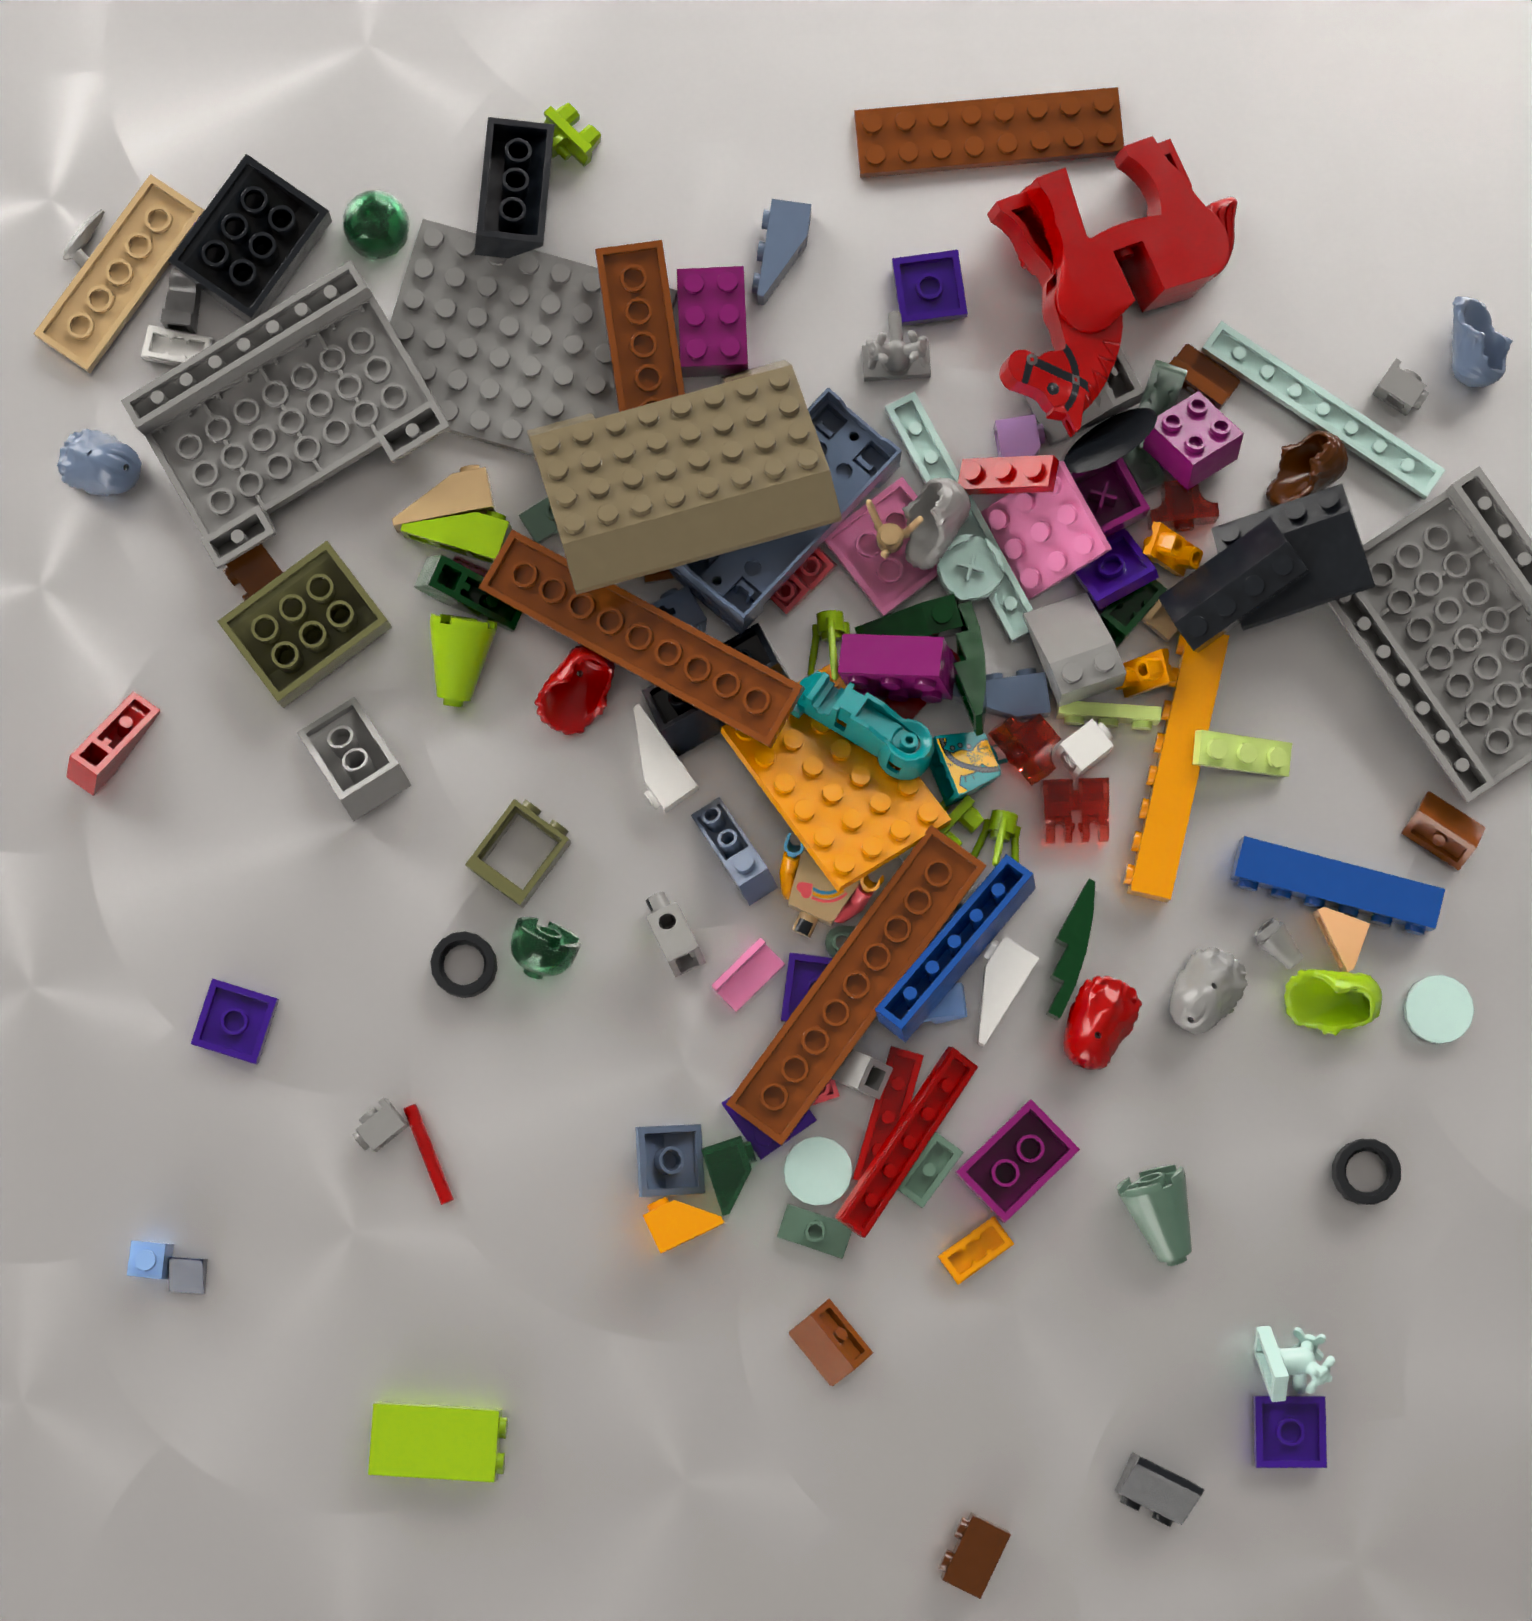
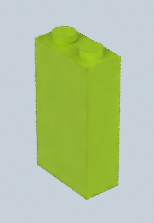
[368,1402,508,1482]

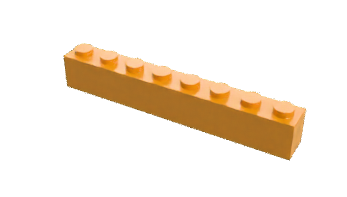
[1123,634,1230,903]

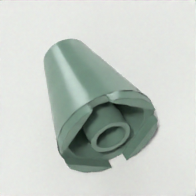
[1117,1165,1192,1266]

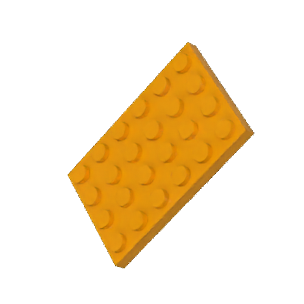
[721,664,951,893]

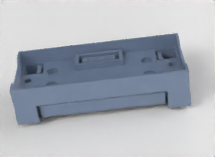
[669,387,902,634]

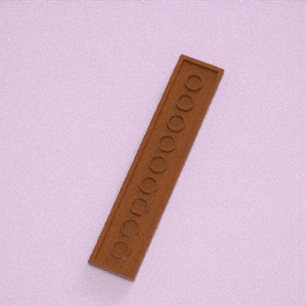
[595,240,685,584]
[479,529,805,748]
[726,825,987,1146]

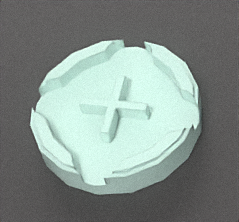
[937,534,1005,602]
[1403,975,1474,1044]
[784,1136,853,1206]

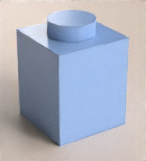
[127,1240,174,1279]

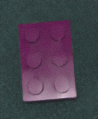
[677,266,748,378]
[838,634,957,703]
[954,1099,1080,1223]

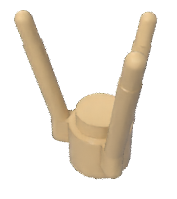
[866,499,923,559]

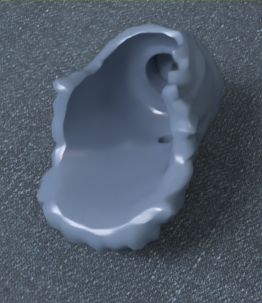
[1451,296,1513,388]
[57,429,142,496]

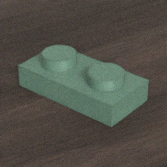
[897,1132,964,1208]

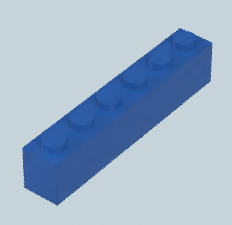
[1230,836,1445,935]
[875,854,1036,1043]

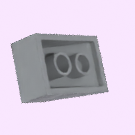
[1023,592,1126,707]
[297,697,411,821]

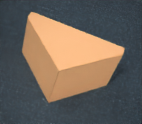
[1313,907,1370,972]

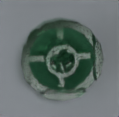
[343,190,410,259]
[510,917,581,979]

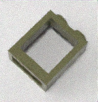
[465,799,571,908]

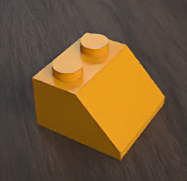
[643,1197,726,1253]

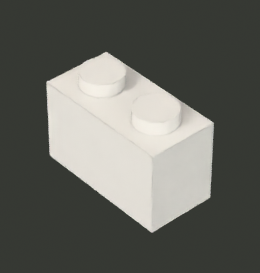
[1055,719,1114,780]

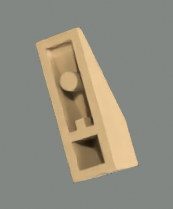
[392,465,496,533]

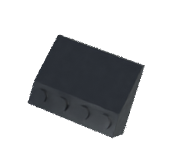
[168,154,332,323]
[1211,484,1375,631]

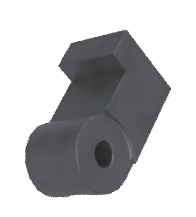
[160,268,202,334]

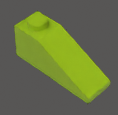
[400,510,512,564]

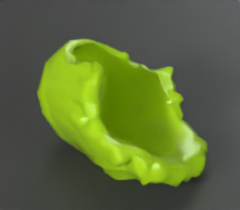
[1284,969,1382,1036]

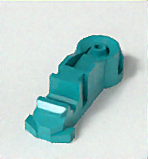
[791,671,935,780]

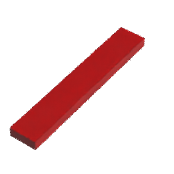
[834,1046,978,1238]

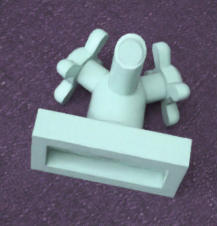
[1254,1326,1335,1402]

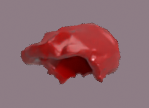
[534,645,615,735]
[1063,976,1142,1070]

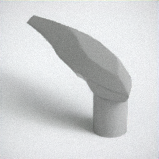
[63,209,105,268]

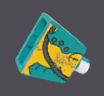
[929,732,1009,807]

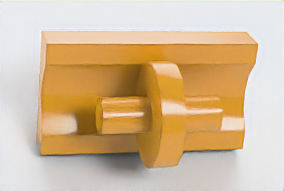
[1143,522,1203,577]
[1115,648,1176,698]

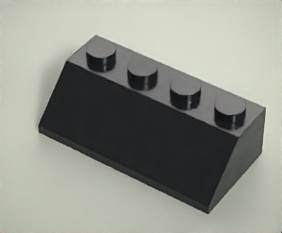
[475,117,555,258]
[1158,516,1310,653]
[642,623,790,757]

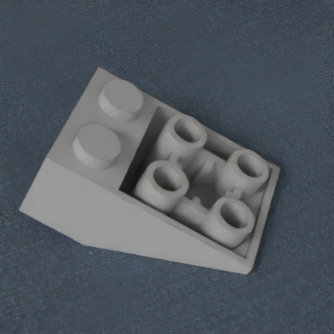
[1024,347,1144,446]

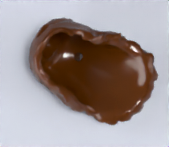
[1266,430,1348,507]

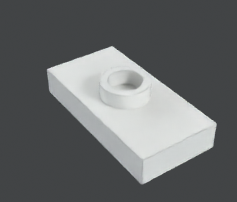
[141,325,215,366]

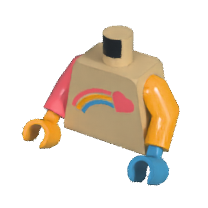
[779,833,885,938]

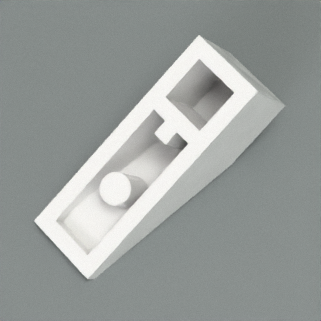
[633,703,699,813]
[977,936,1039,1047]

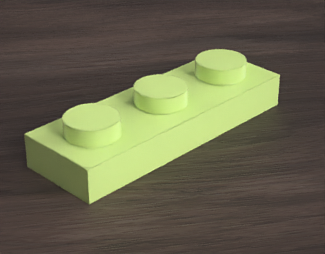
[1056,701,1162,730]
[1192,730,1292,777]

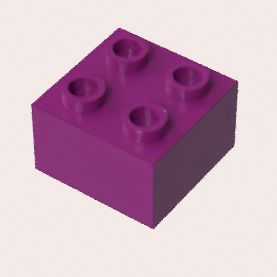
[1143,391,1244,490]
[1071,457,1150,538]

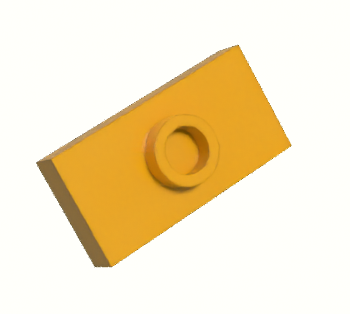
[937,1216,1014,1285]

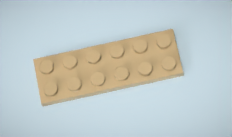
[33,174,204,373]

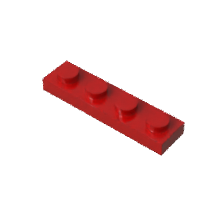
[853,1046,924,1181]

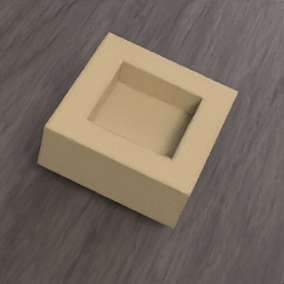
[1141,600,1178,642]

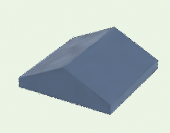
[635,1124,705,1197]

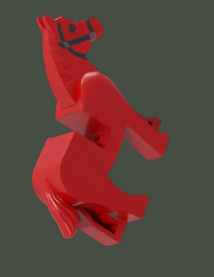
[987,136,1238,437]

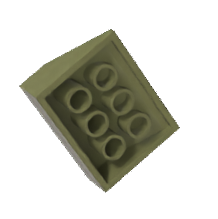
[217,541,392,708]

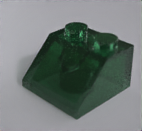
[701,1136,757,1216]

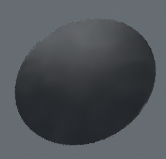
[1064,408,1157,473]

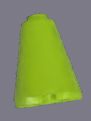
[430,613,497,707]

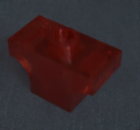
[1147,480,1219,532]
[988,713,1061,786]

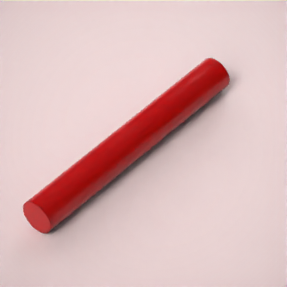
[403,1104,454,1205]

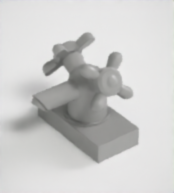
[862,311,931,381]

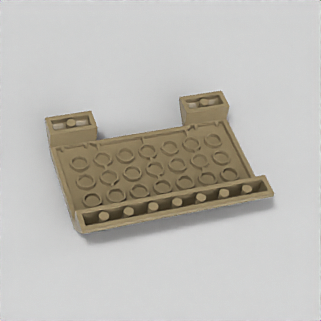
[527,360,842,595]

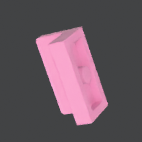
[711,938,785,1013]

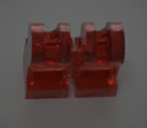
[1040,777,1109,844]

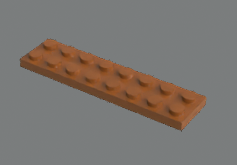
[854,87,1124,178]

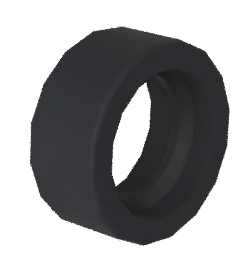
[430,931,498,998]
[1332,1139,1401,1205]

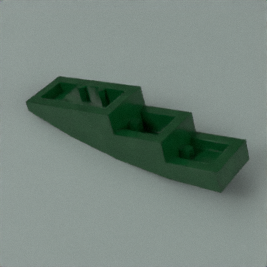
[1100,579,1167,649]
[954,601,987,736]
[1046,878,1095,1021]

